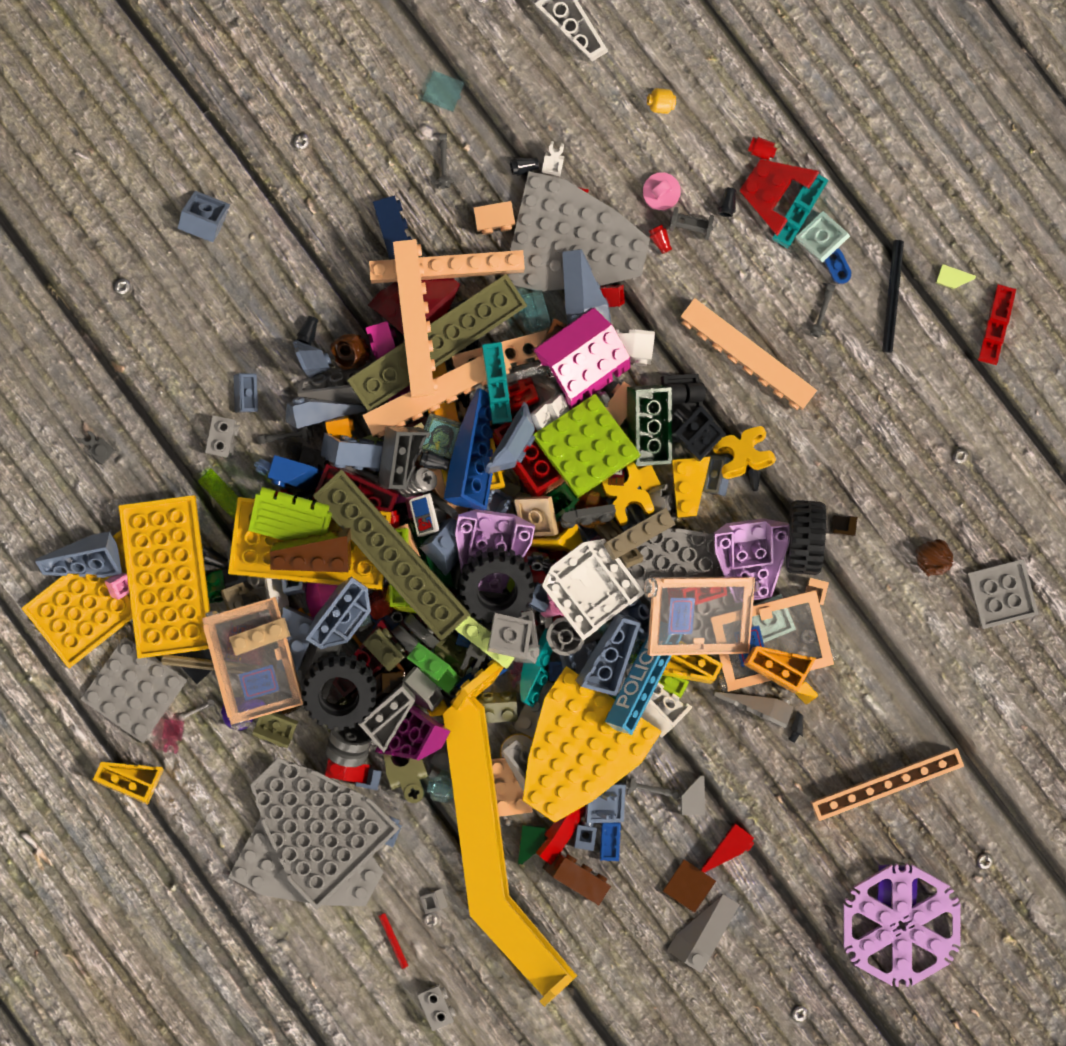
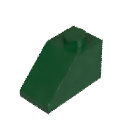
[518,824,548,864]

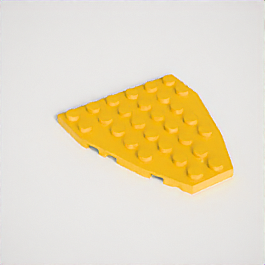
[522,666,662,823]

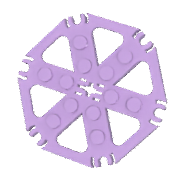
[843,863,960,987]

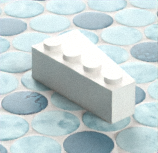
[534,0,608,61]

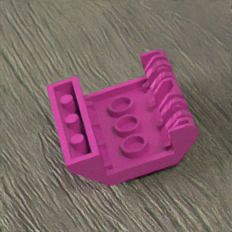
[533,308,630,411]

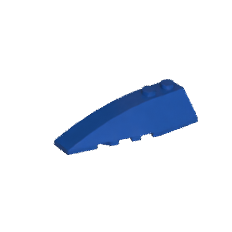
[444,388,493,511]

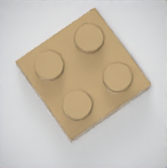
[514,496,558,536]

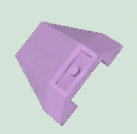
[455,509,535,594]
[714,518,790,603]

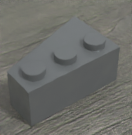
[378,426,430,489]

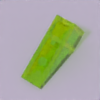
[198,468,239,520]

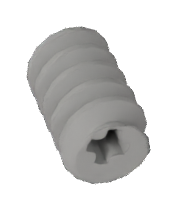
[398,468,437,498]

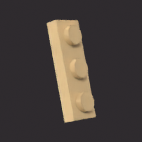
[229,618,291,656]

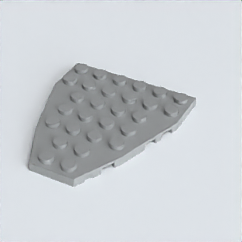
[507,171,650,292]
[627,528,742,659]
[250,758,400,910]
[229,816,384,906]

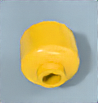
[647,88,676,114]

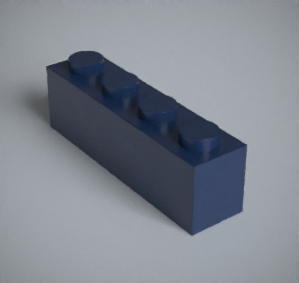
[373,195,412,260]

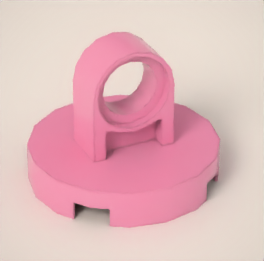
[643,172,680,211]

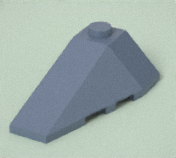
[285,397,367,428]

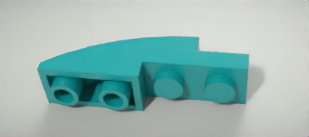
[520,628,553,708]

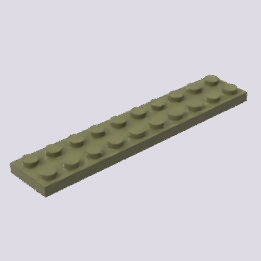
[347,274,527,412]
[313,470,471,641]

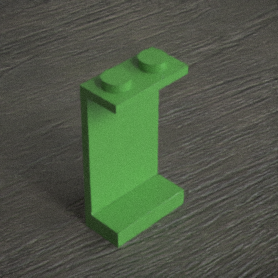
[407,643,461,695]

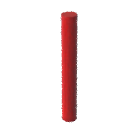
[378,913,409,969]

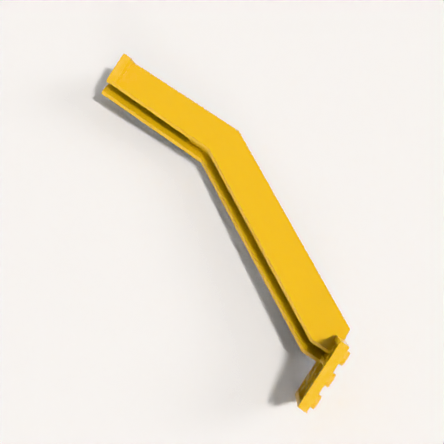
[443,659,578,1007]

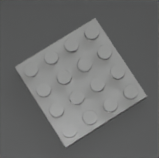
[80,636,188,743]

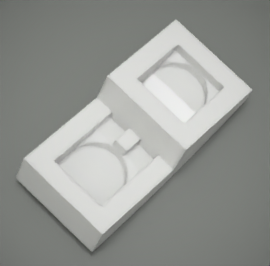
[530,393,570,431]

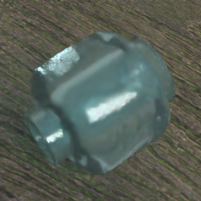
[427,776,454,803]

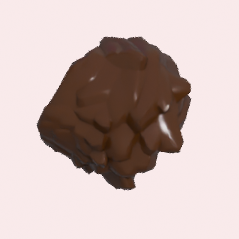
[330,334,371,370]
[916,539,954,576]

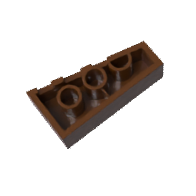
[270,527,351,572]

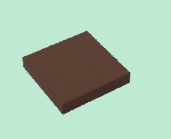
[663,859,716,913]

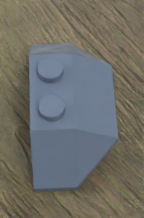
[485,402,535,474]
[305,576,371,649]

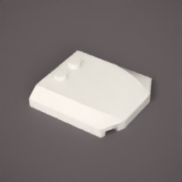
[542,539,645,640]

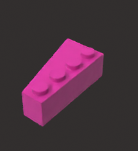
[365,321,411,402]

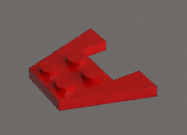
[739,159,819,236]

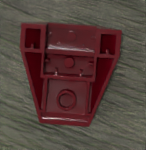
[368,278,460,335]

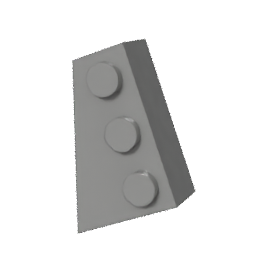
[358,682,415,752]

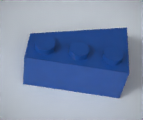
[268,455,323,491]

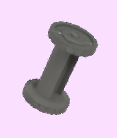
[669,207,714,240]

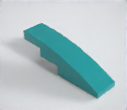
[772,174,829,249]
[482,342,512,425]

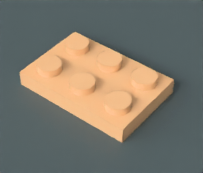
[491,757,533,817]

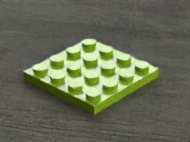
[533,394,641,498]

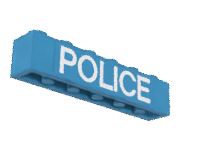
[605,621,682,735]

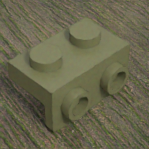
[478,691,518,723]
[252,712,298,748]

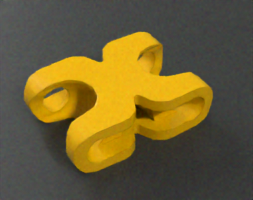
[713,426,776,479]
[601,462,654,527]

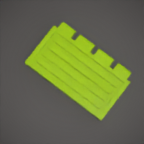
[248,487,332,541]

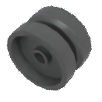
[391,612,440,653]
[326,722,372,767]

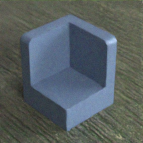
[528,582,548,612]
[355,768,382,790]

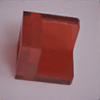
[368,587,394,621]

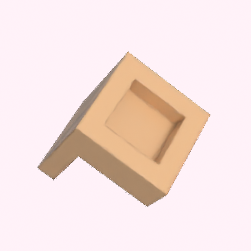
[805,578,829,605]

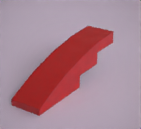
[978,284,1016,365]
[536,806,585,865]

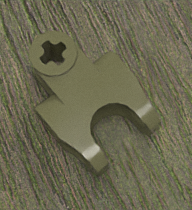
[383,754,429,803]

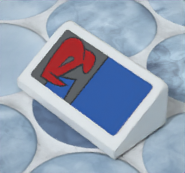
[409,493,439,537]

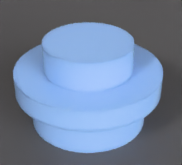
[254,459,271,476]

